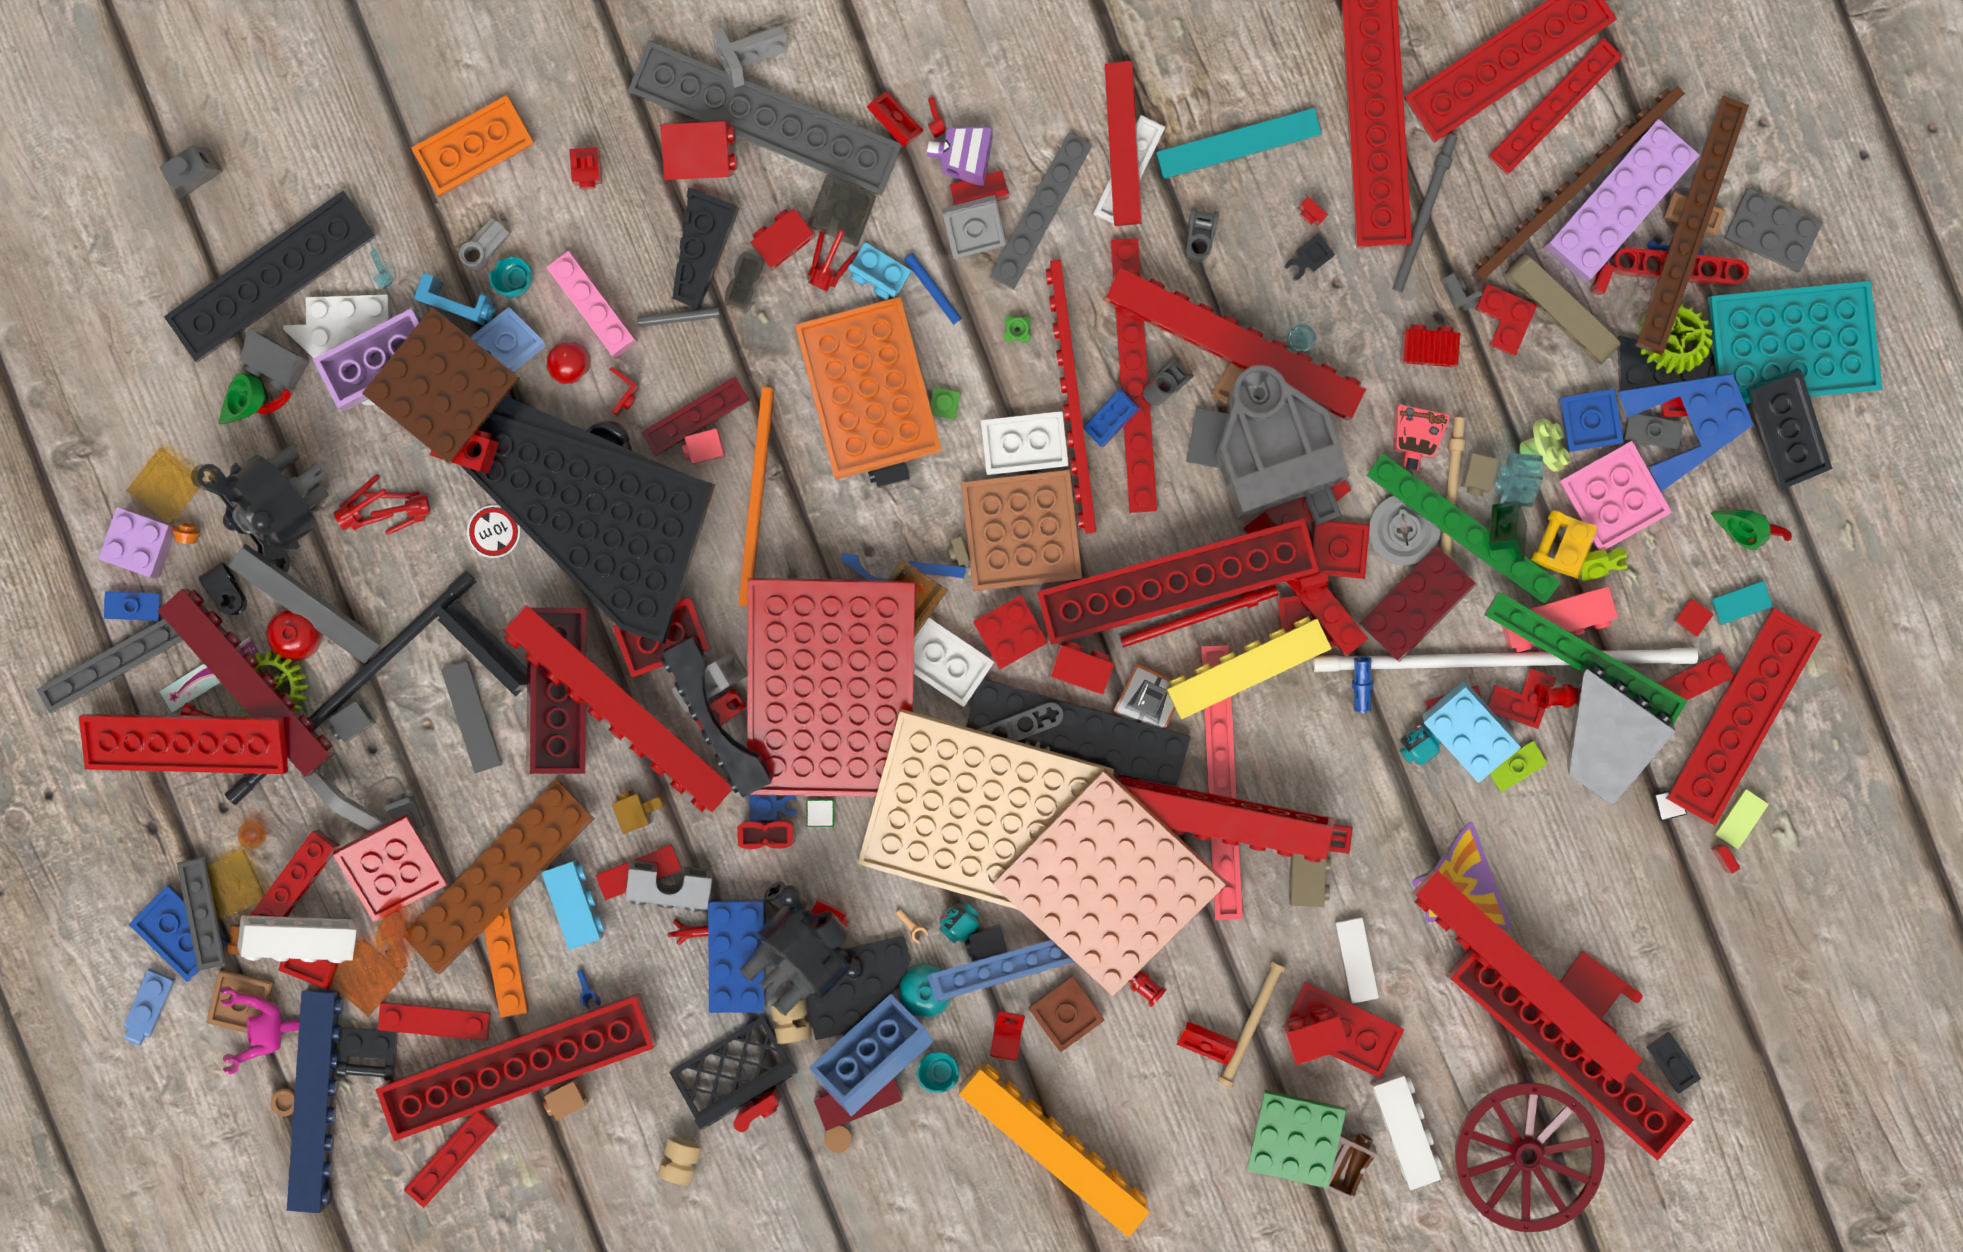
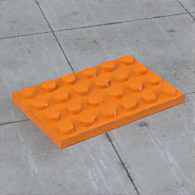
[795,297,942,480]

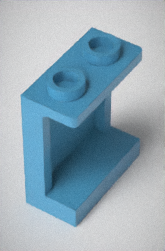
[414,273,496,326]

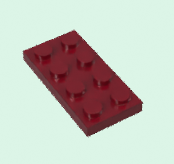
[1359,546,1477,662]

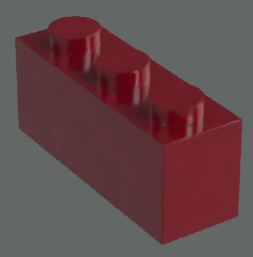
[814,1077,903,1131]

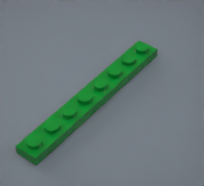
[1366,453,1561,605]
[1484,591,1688,724]

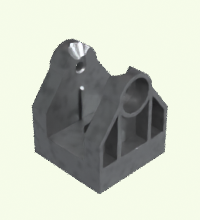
[1215,365,1350,520]

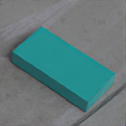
[1710,581,1773,625]

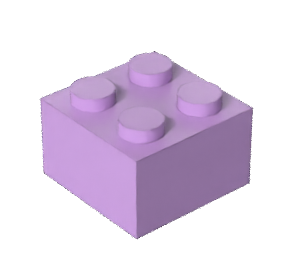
[98,507,177,578]

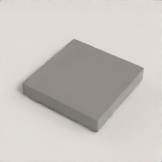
[941,195,1006,259]

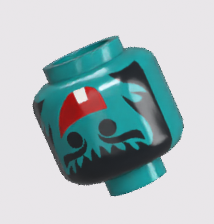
[1399,725,1441,766]
[939,902,980,943]

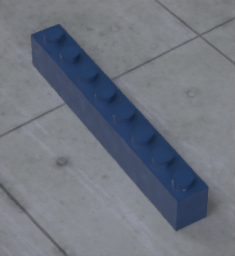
[287,988,344,1213]

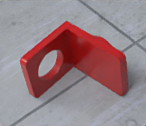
[609,366,639,417]
[990,1011,1025,1061]

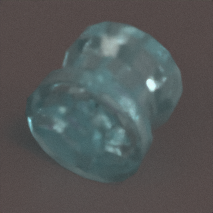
[1286,324,1316,353]

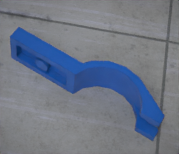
[841,553,965,581]

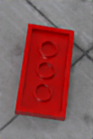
[1281,981,1404,1079]

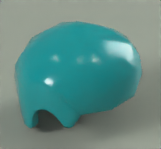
[489,256,534,298]
[916,1051,960,1093]

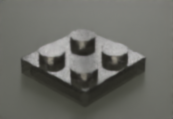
[807,175,876,247]

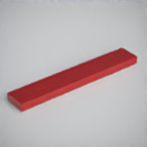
[1488,37,1623,175]
[1104,61,1142,226]

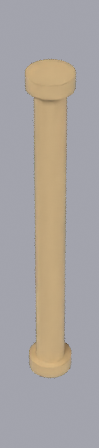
[1217,961,1286,1088]

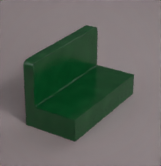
[1489,501,1527,562]

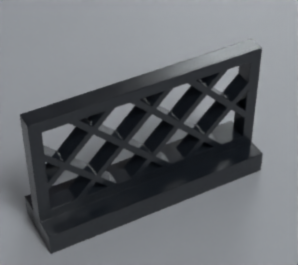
[435,601,527,697]
[669,1016,798,1130]

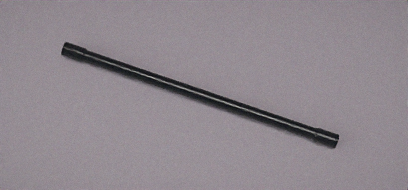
[224,570,477,805]

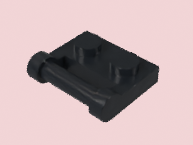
[337,1027,398,1081]

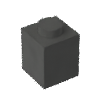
[329,700,376,742]

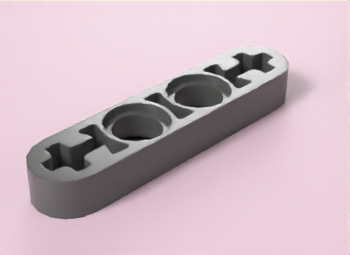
[976,701,1063,741]

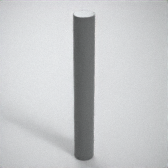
[637,306,720,327]

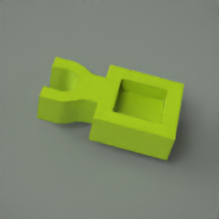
[1580,547,1627,582]

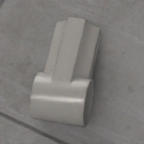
[459,218,510,271]

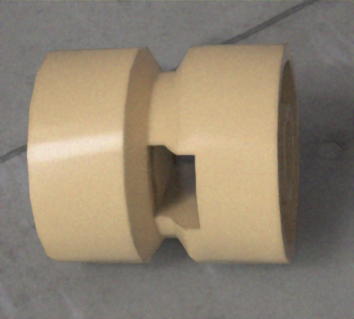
[770,999,812,1044]
[657,1137,702,1186]

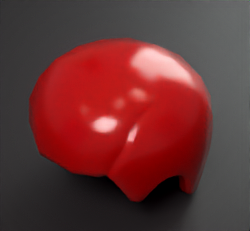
[546,342,590,384]

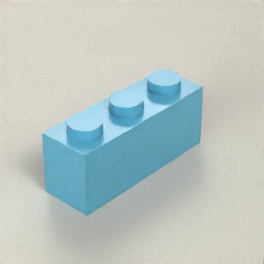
[542,860,605,950]

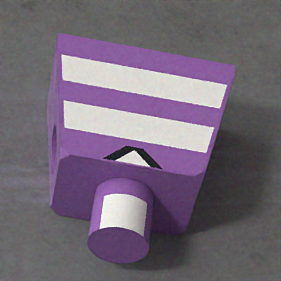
[927,127,993,186]

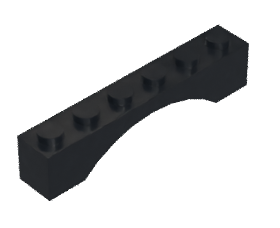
[661,634,773,798]

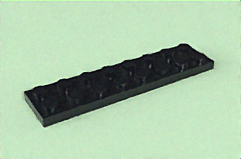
[164,191,376,362]
[966,679,1191,787]

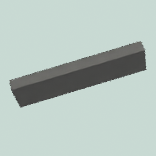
[441,661,502,774]
[177,857,227,971]

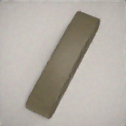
[1504,253,1621,365]

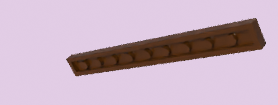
[1472,86,1685,283]
[1635,96,1749,355]

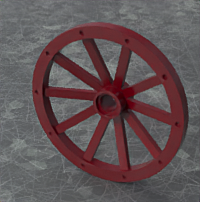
[1454,1082,1605,1232]

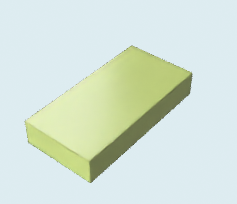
[1714,789,1769,850]

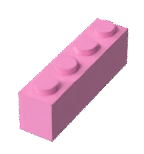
[546,251,637,358]

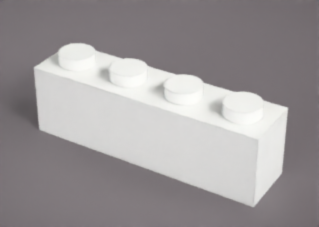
[237,915,357,963]
[1370,1072,1443,1191]

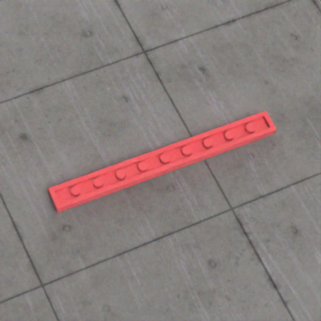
[1201,645,1243,920]

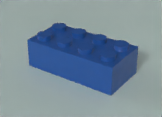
[708,899,766,1013]

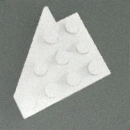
[283,295,390,406]

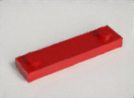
[377,1002,491,1041]

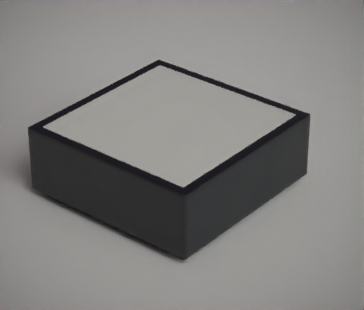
[1653,790,1687,821]

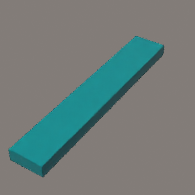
[1156,108,1322,180]

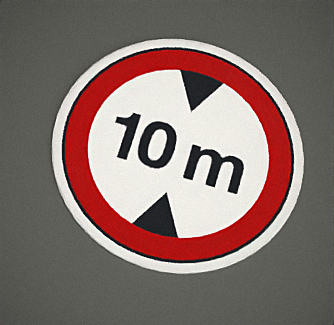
[467,505,520,558]

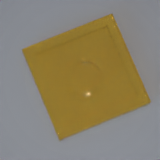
[126,448,204,525]
[207,850,265,921]

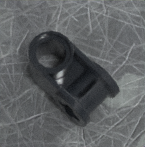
[198,562,247,615]

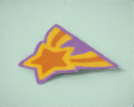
[1412,822,1512,929]

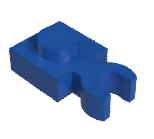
[749,795,797,821]

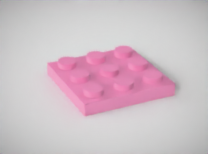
[1558,441,1672,551]

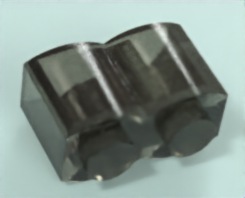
[725,252,765,313]

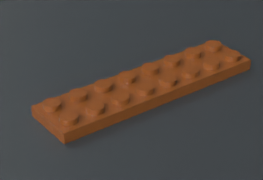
[403,779,595,974]

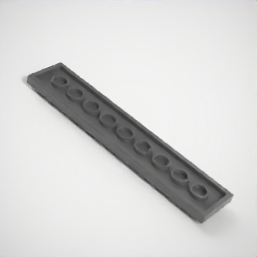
[628,40,902,196]

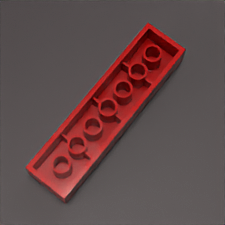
[1116,775,1334,862]

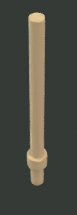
[1441,417,1466,559]

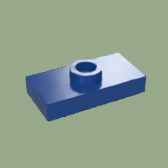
[1083,389,1141,447]
[104,591,162,621]

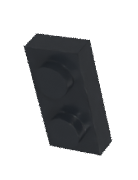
[1646,1032,1701,1094]

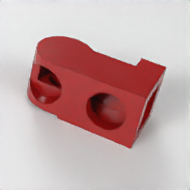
[696,688,747,730]

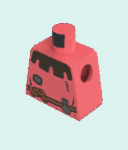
[1393,404,1450,471]

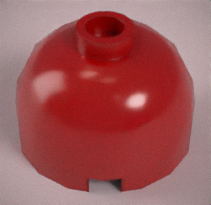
[266,608,323,661]

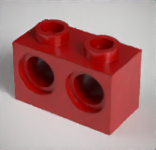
[430,430,499,474]

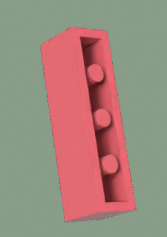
[1501,586,1618,652]

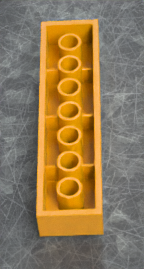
[959,1062,1150,1238]

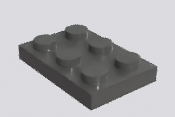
[1723,188,1823,273]

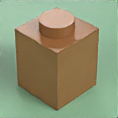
[543,1077,589,1121]

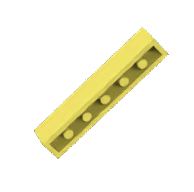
[1166,616,1331,719]

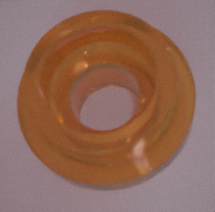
[238,821,266,849]

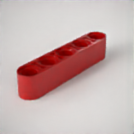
[1610,248,1749,287]

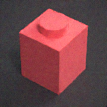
[682,428,726,465]

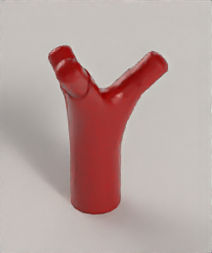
[667,919,708,945]

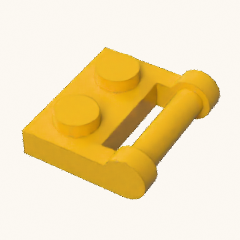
[1531,510,1598,579]

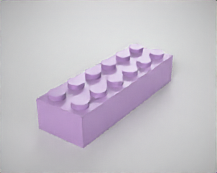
[1544,119,1700,283]

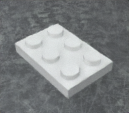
[981,411,1068,475]
[914,616,995,707]

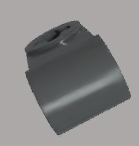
[1185,207,1219,262]
[1143,356,1194,406]

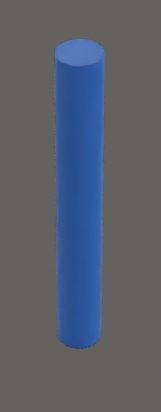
[904,253,962,325]

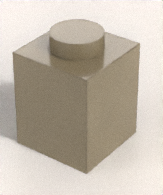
[1461,453,1499,496]

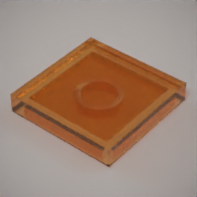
[331,939,405,1017]

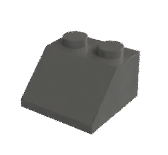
[240,329,310,390]

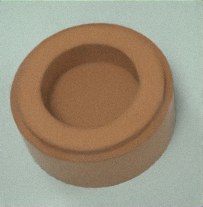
[270,1088,295,1116]
[824,1125,852,1153]

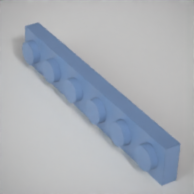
[927,940,1076,1002]

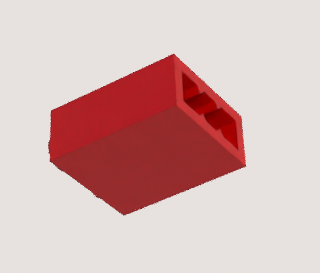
[660,119,738,180]

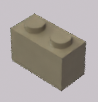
[1289,854,1331,907]

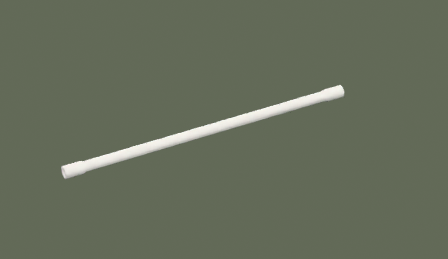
[1313,647,1698,672]

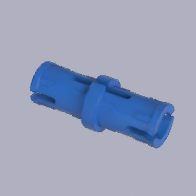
[1352,656,1374,713]

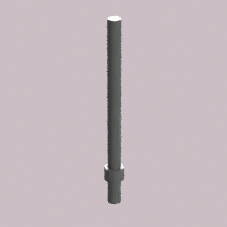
[1392,134,1458,293]

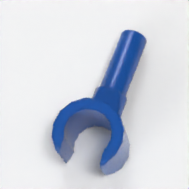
[577,970,601,1010]

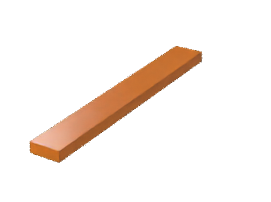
[738,387,774,607]

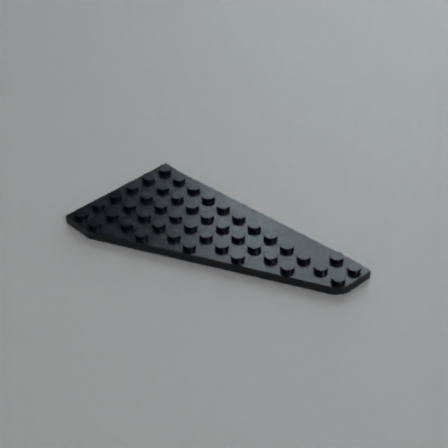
[460,396,716,643]

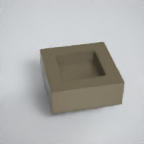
[947,537,970,567]

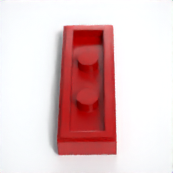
[595,844,682,901]

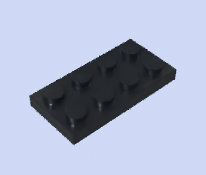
[1746,368,1832,490]

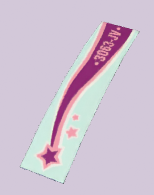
[160,637,259,712]

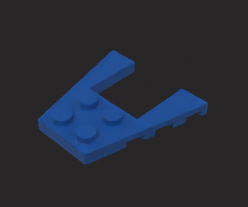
[1617,373,1754,492]

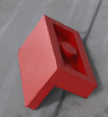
[949,171,1009,205]

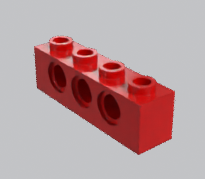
[250,830,340,917]

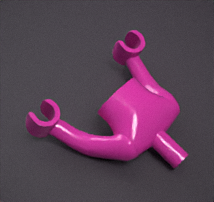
[220,986,299,1074]

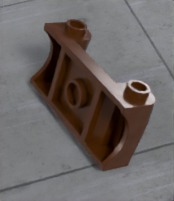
[1326,1133,1377,1201]

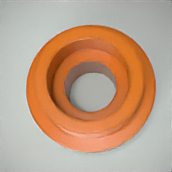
[172,523,201,544]

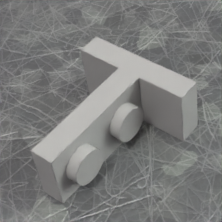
[712,26,787,88]
[671,652,748,713]

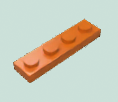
[484,906,529,1018]

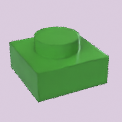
[930,387,961,420]

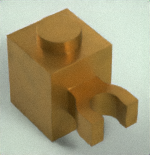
[611,790,665,835]

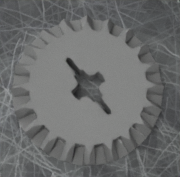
[1369,496,1440,565]

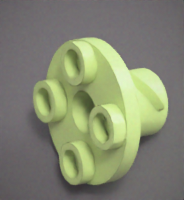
[1520,418,1571,472]

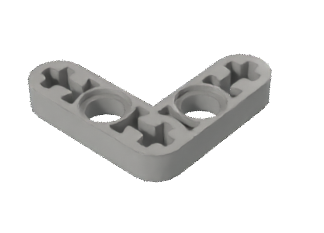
[301,769,389,832]

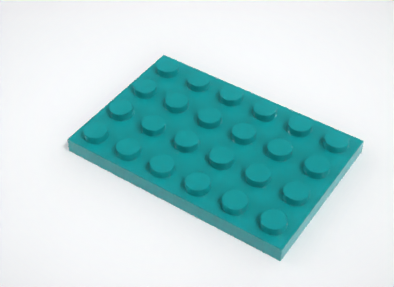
[1708,281,1882,404]

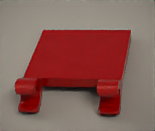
[1560,951,1643,1034]

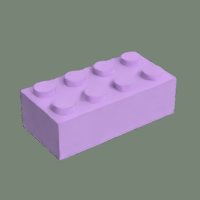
[313,308,421,411]

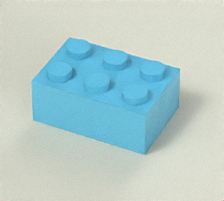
[1423,680,1521,783]

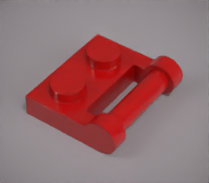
[733,1087,782,1132]

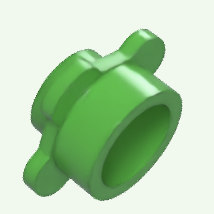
[1004,315,1031,343]

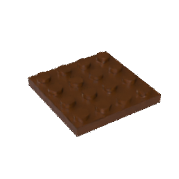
[362,307,520,464]

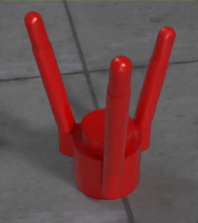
[808,229,858,292]
[333,474,393,531]
[364,491,431,535]

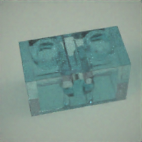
[1495,453,1543,507]

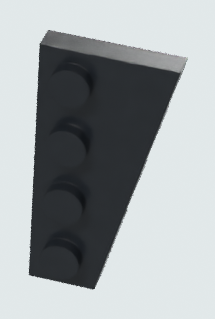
[672,187,740,310]
[1617,336,1716,390]

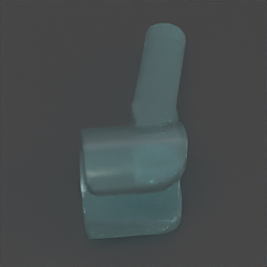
[370,250,393,290]

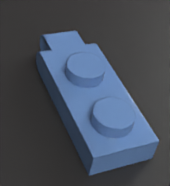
[124,969,175,1046]

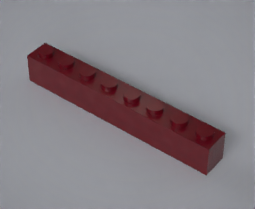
[157,589,335,777]

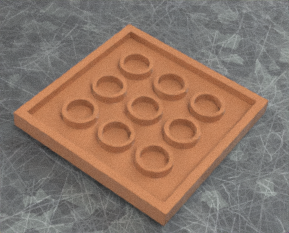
[961,470,1082,591]

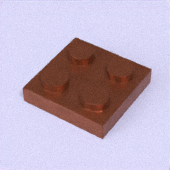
[1028,976,1105,1053]

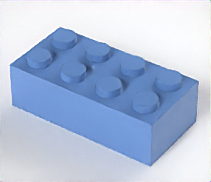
[809,994,933,1116]

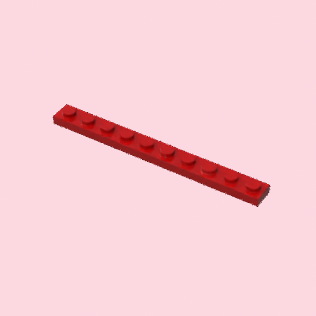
[1110,238,1157,513]
[1045,260,1097,534]

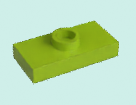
[1489,740,1548,792]

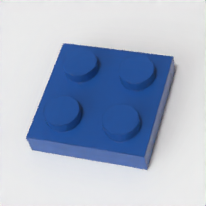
[1559,389,1624,452]

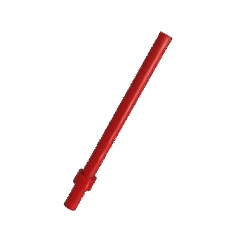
[1120,585,1279,648]

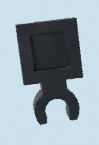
[1284,233,1335,281]

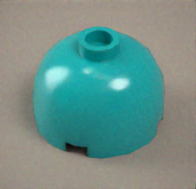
[899,963,952,1019]

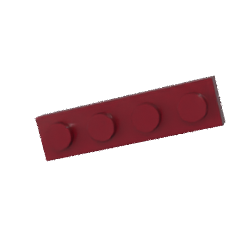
[641,377,750,456]

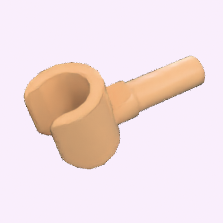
[896,909,928,944]

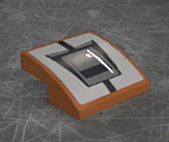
[1112,662,1175,730]

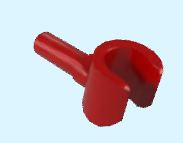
[927,97,946,138]

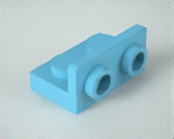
[847,242,912,300]

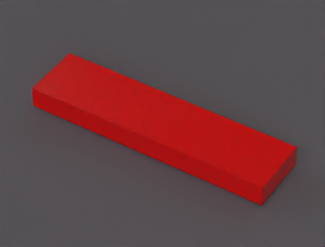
[404,1110,498,1208]

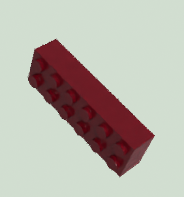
[526,608,587,774]

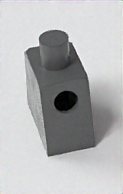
[159,146,223,200]

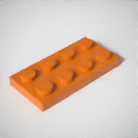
[411,95,535,197]

